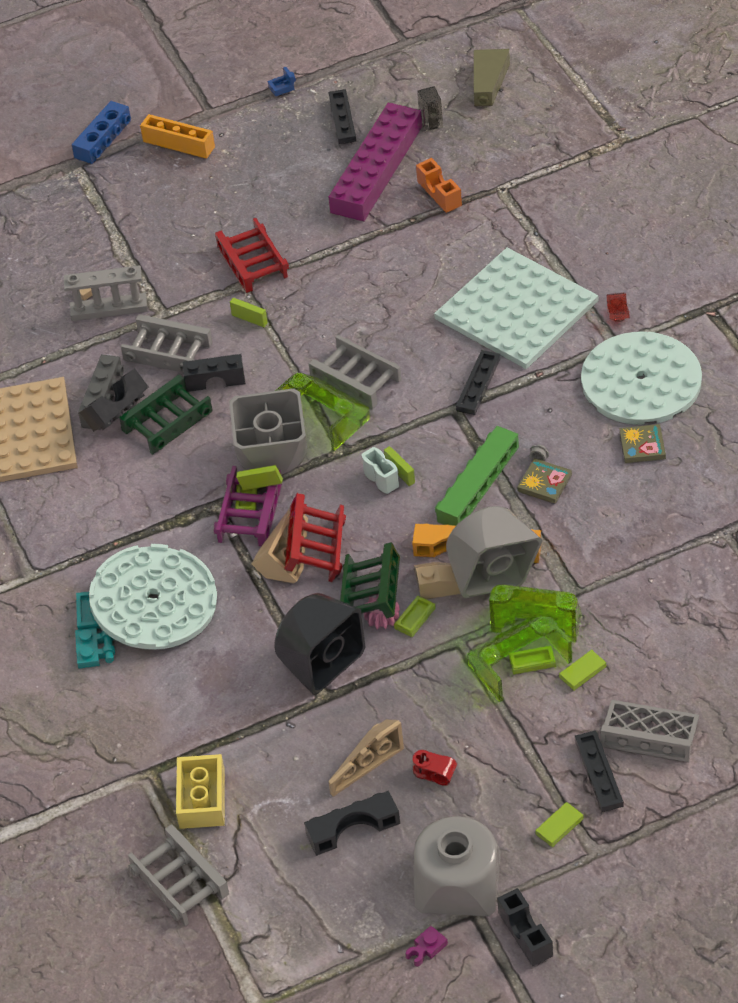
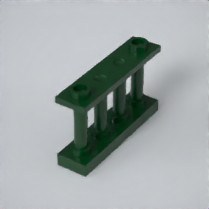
[119,374,213,455]
[340,542,400,619]

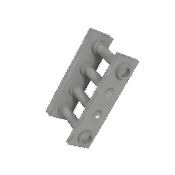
[64,265,148,321]
[121,314,212,373]
[308,335,401,409]
[128,824,229,926]

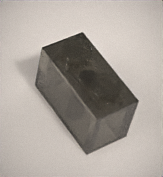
[417,86,443,131]

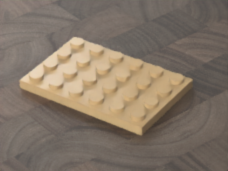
[0,377,78,482]

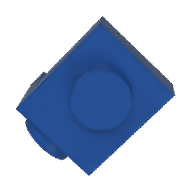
[267,67,296,97]

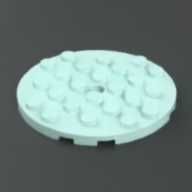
[581,332,702,425]
[89,544,217,650]

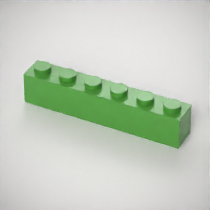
[435,426,519,526]

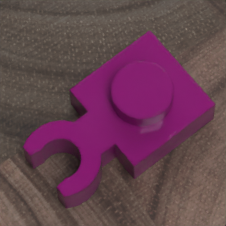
[405,925,448,967]

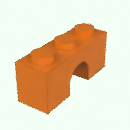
[416,158,462,213]

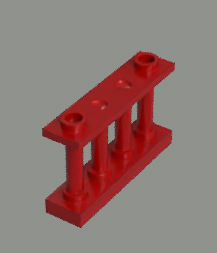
[215,218,289,293]
[284,493,346,582]

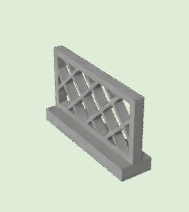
[600,700,699,762]

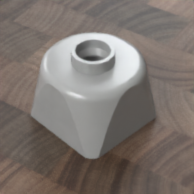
[229,389,308,475]
[446,506,543,598]
[414,816,501,916]

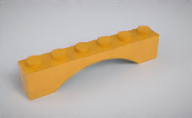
[412,524,541,563]

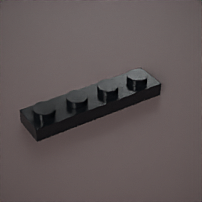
[328,89,357,144]
[456,350,500,415]
[575,730,624,812]

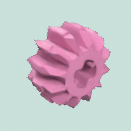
[363,595,400,629]

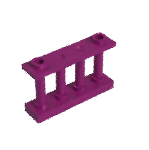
[214,466,282,546]

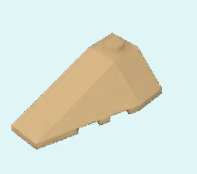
[252,508,308,583]
[414,562,461,599]
[328,719,404,797]

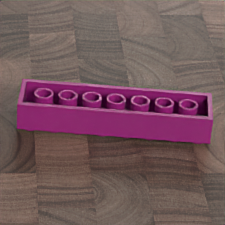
[328,102,423,222]

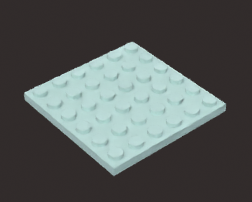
[434,247,599,369]

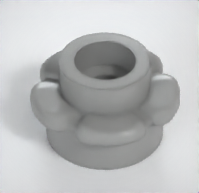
[529,445,549,461]

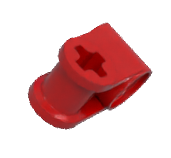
[412,750,457,786]

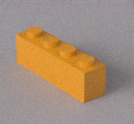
[140,114,215,159]

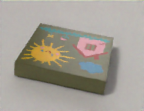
[619,424,666,463]
[517,458,572,504]

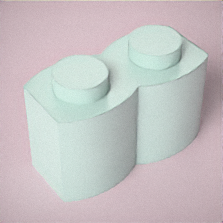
[362,447,399,494]

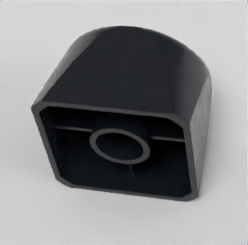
[274,593,366,694]

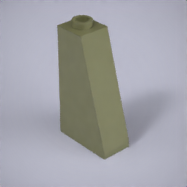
[474,49,510,106]

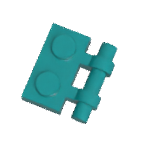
[75,627,115,669]

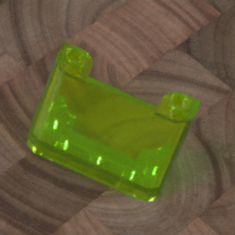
[489,584,581,642]

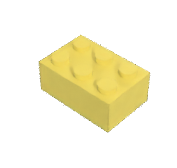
[176,754,225,829]

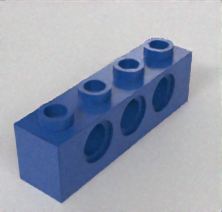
[71,101,131,164]

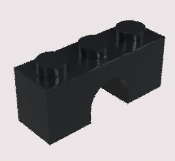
[183,354,246,392]
[497,888,553,967]

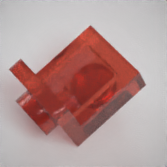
[606,292,630,322]

